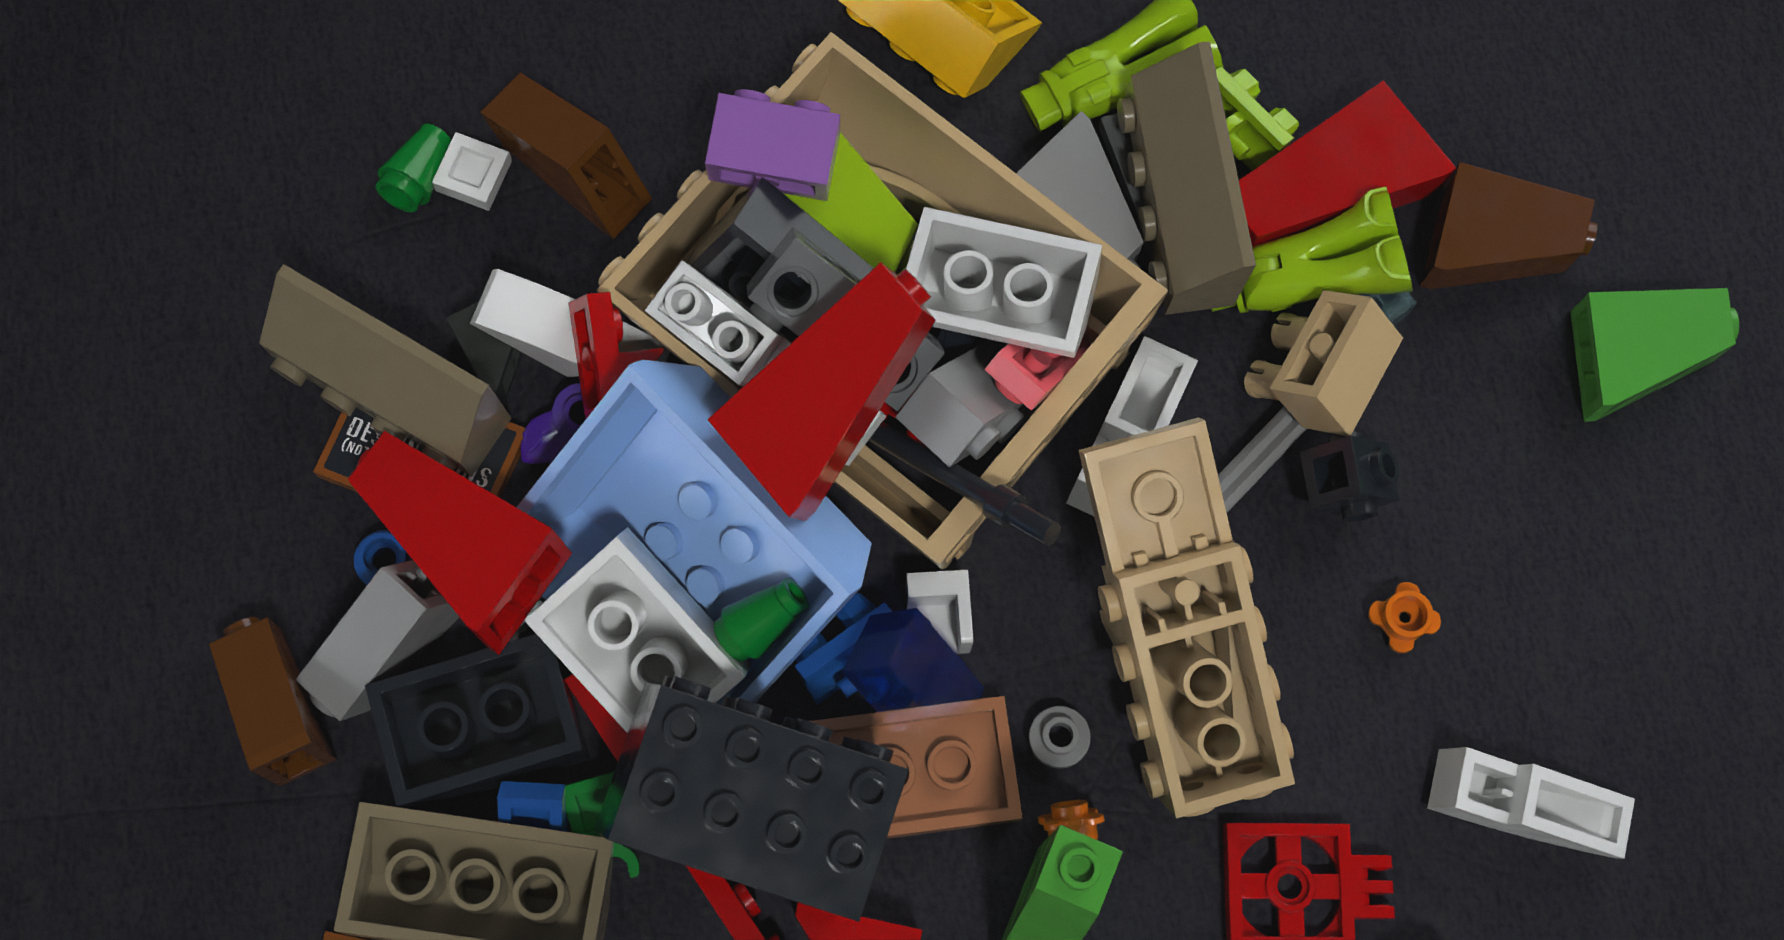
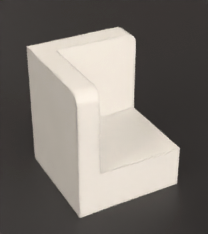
[905,570,973,656]

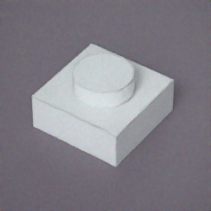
[432,132,512,211]

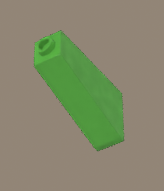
[1002,825,1123,940]

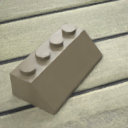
[1117,41,1256,315]
[259,264,512,477]
[334,802,614,940]

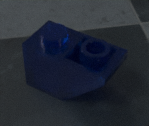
[842,608,984,712]

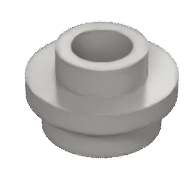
[1029,706,1091,769]

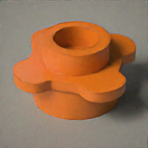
[1368,582,1441,653]
[1038,800,1105,840]

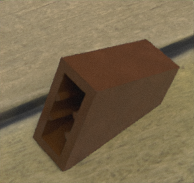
[480,72,652,239]
[1419,162,1598,289]
[209,617,337,786]

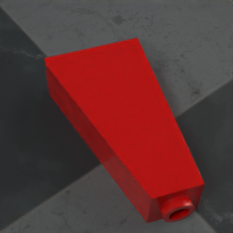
[1239,80,1456,247]
[707,262,936,521]
[347,431,572,655]

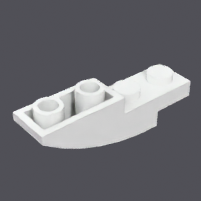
[645,261,887,466]

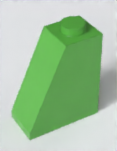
[1570,288,1739,422]

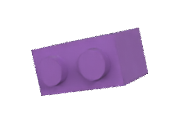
[705,89,840,201]

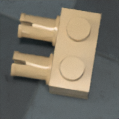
[1244,290,1403,436]

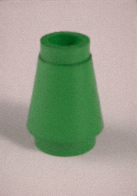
[375,124,451,212]
[714,578,809,662]

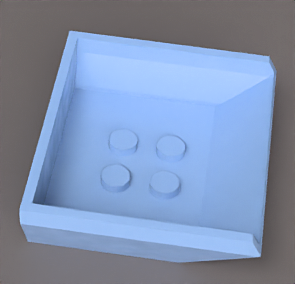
[516,359,872,705]

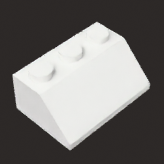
[906,207,1102,358]
[524,527,752,733]

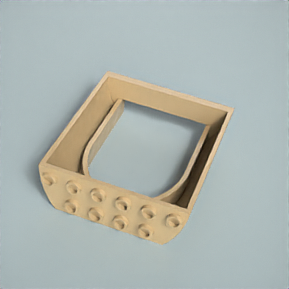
[597,32,1168,569]

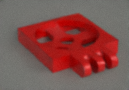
[1223,823,1395,940]

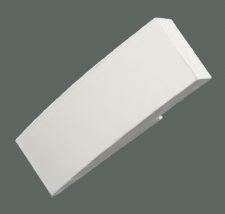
[470,269,670,377]
[1066,336,1198,516]
[1427,747,1635,859]

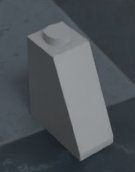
[1016,111,1144,268]
[296,560,459,721]

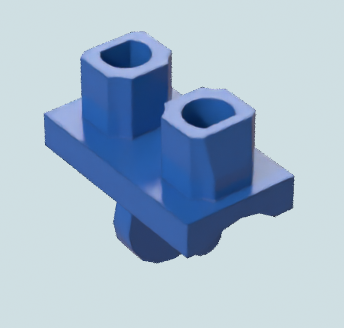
[795,593,905,705]

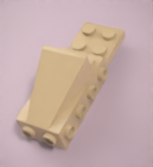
[1079,417,1295,818]

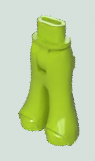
[1020,0,1223,131]
[1211,187,1413,313]

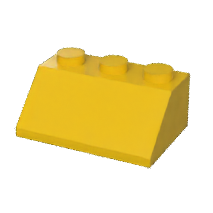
[838,0,1042,98]

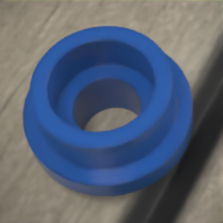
[354,530,413,585]

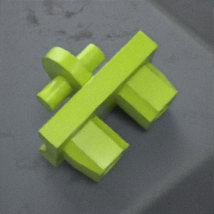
[1216,66,1299,171]

